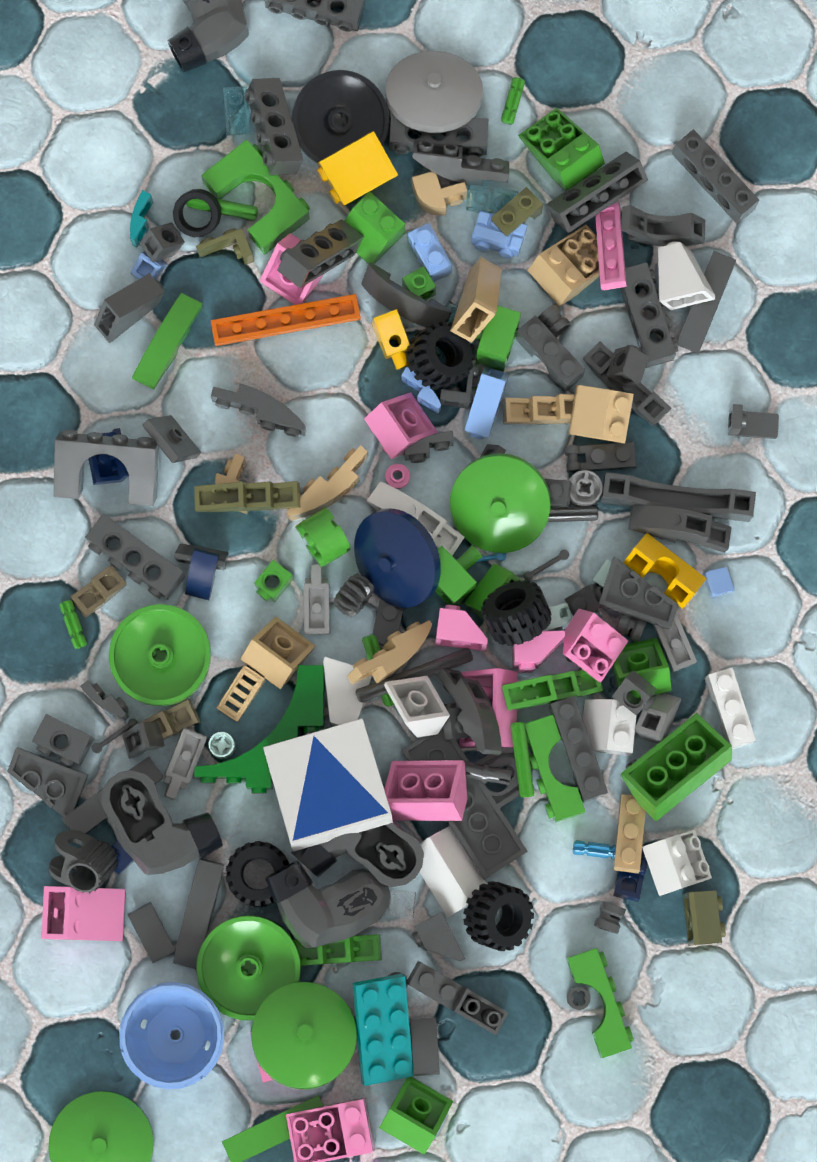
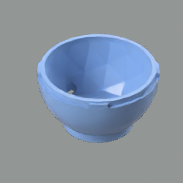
[119,982,224,1089]

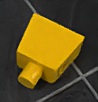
[371,309,410,370]

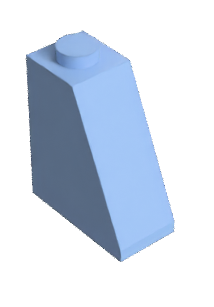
[464,367,510,439]

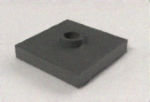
[142,415,201,463]

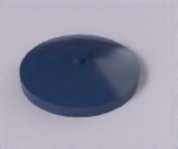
[354,508,441,608]

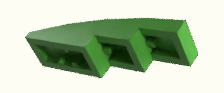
[132,293,203,390]
[501,670,603,711]
[294,934,382,966]
[222,1095,324,1162]

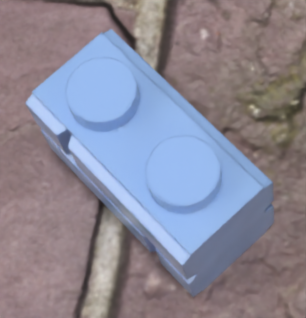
[471,210,527,259]
[408,223,452,282]

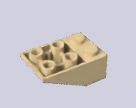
[527,225,600,307]

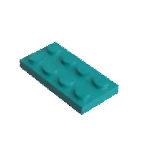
[352,973,414,1086]

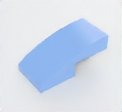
[401,367,441,414]

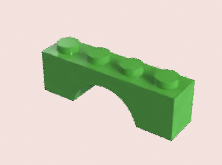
[525,715,586,823]
[566,948,634,1058]

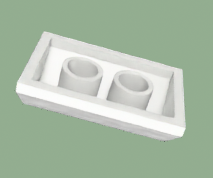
[420,826,487,918]

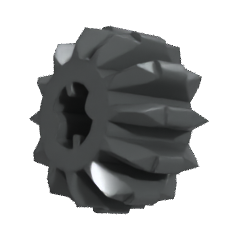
[334,573,375,617]

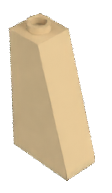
[450,257,502,343]

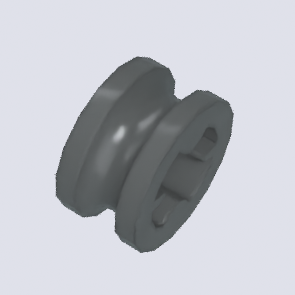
[567,986,591,1010]

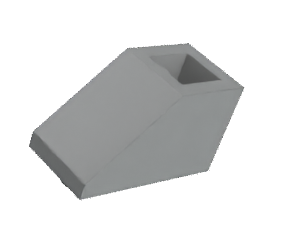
[635,693,681,744]

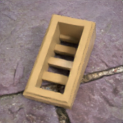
[217,665,266,723]

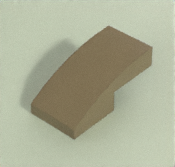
[70,565,127,618]
[141,699,201,740]

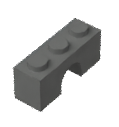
[516,315,585,393]

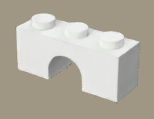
[704,667,756,749]

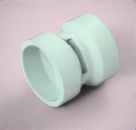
[209,732,236,759]

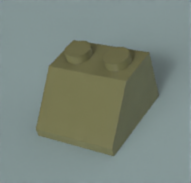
[683,891,726,946]

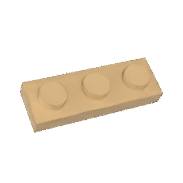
[613,794,646,874]

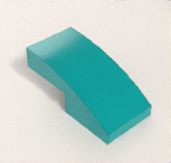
[130,190,154,248]

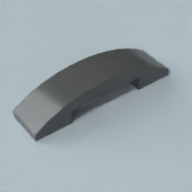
[361,262,452,328]
[583,341,672,426]

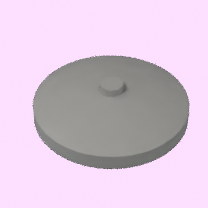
[385,51,483,133]

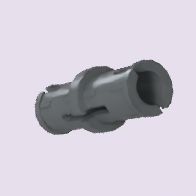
[464,761,512,786]

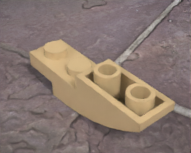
[287,445,368,521]
[347,620,432,684]

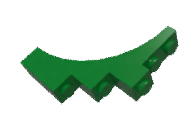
[194,665,324,794]

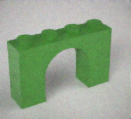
[201,139,310,255]

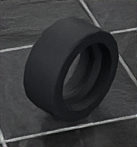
[173,189,222,238]

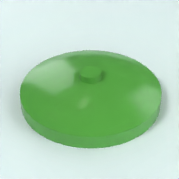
[450,453,551,553]
[109,604,211,706]
[197,915,301,1021]
[251,982,357,1089]
[49,1091,154,1162]

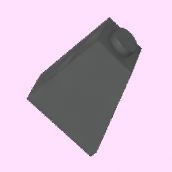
[94,273,165,343]

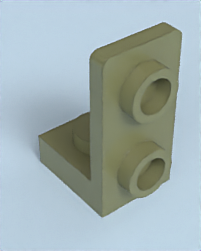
[491,187,543,236]
[196,228,254,265]

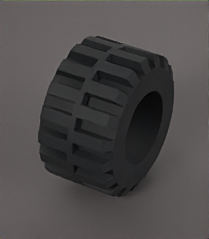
[406,321,475,389]
[481,580,552,646]
[226,841,289,907]
[463,881,534,951]

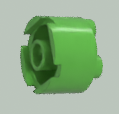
[295,507,351,567]

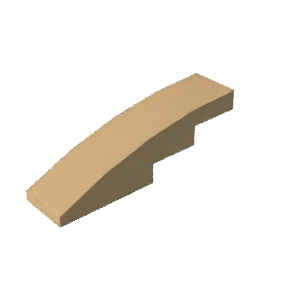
[502,394,575,424]

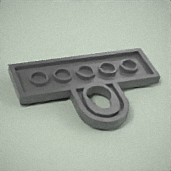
[401,725,533,880]

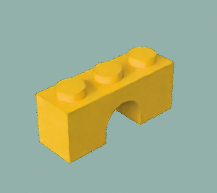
[623,533,707,609]

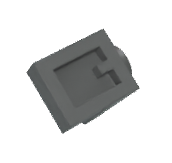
[439,355,479,409]
[728,404,779,439]

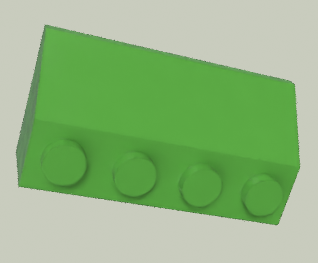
[621,713,732,821]

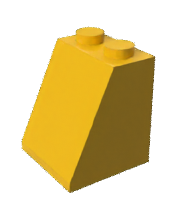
[316,131,398,206]

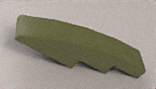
[194,481,301,512]

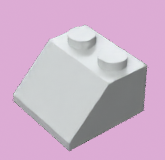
[384,676,450,738]
[583,699,636,756]

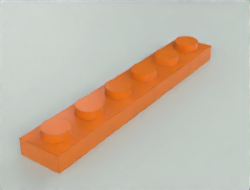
[210,294,361,346]

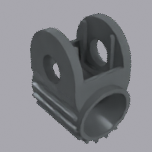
[48,830,119,894]

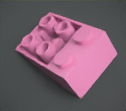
[41,886,125,941]
[286,1097,375,1162]

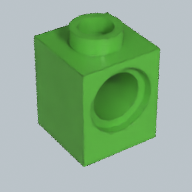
[402,266,436,300]
[254,560,294,602]

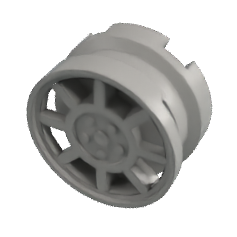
[569,470,603,507]

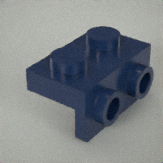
[88,428,129,485]

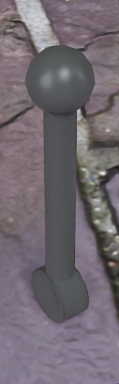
[523,550,569,581]
[92,718,138,753]

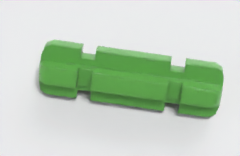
[501,77,525,125]
[59,600,87,649]

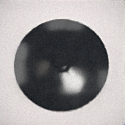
[292,70,389,163]

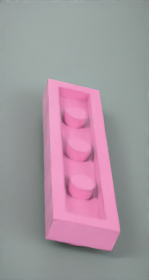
[595,203,627,291]

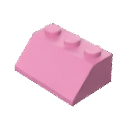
[459,668,518,748]
[384,760,467,821]

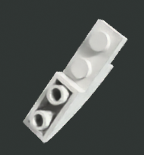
[366,481,464,555]

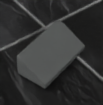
[174,544,229,571]

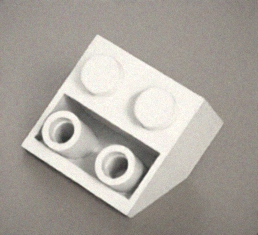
[642,830,712,896]

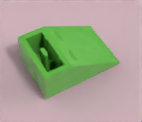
[518,108,605,191]

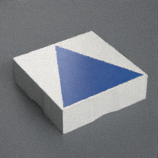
[263,718,393,852]

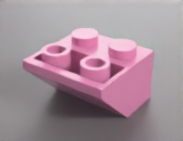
[563,609,628,683]

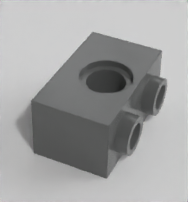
[32,714,94,767]

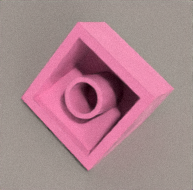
[260,233,324,305]
[364,392,438,459]
[436,605,488,651]
[512,631,565,673]

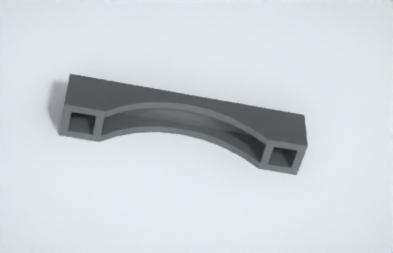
[600,472,756,522]

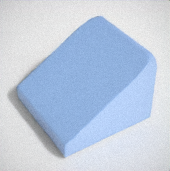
[131,252,167,280]
[703,567,735,598]

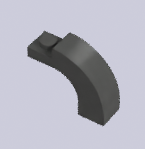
[621,205,706,246]

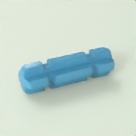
[573,840,616,859]

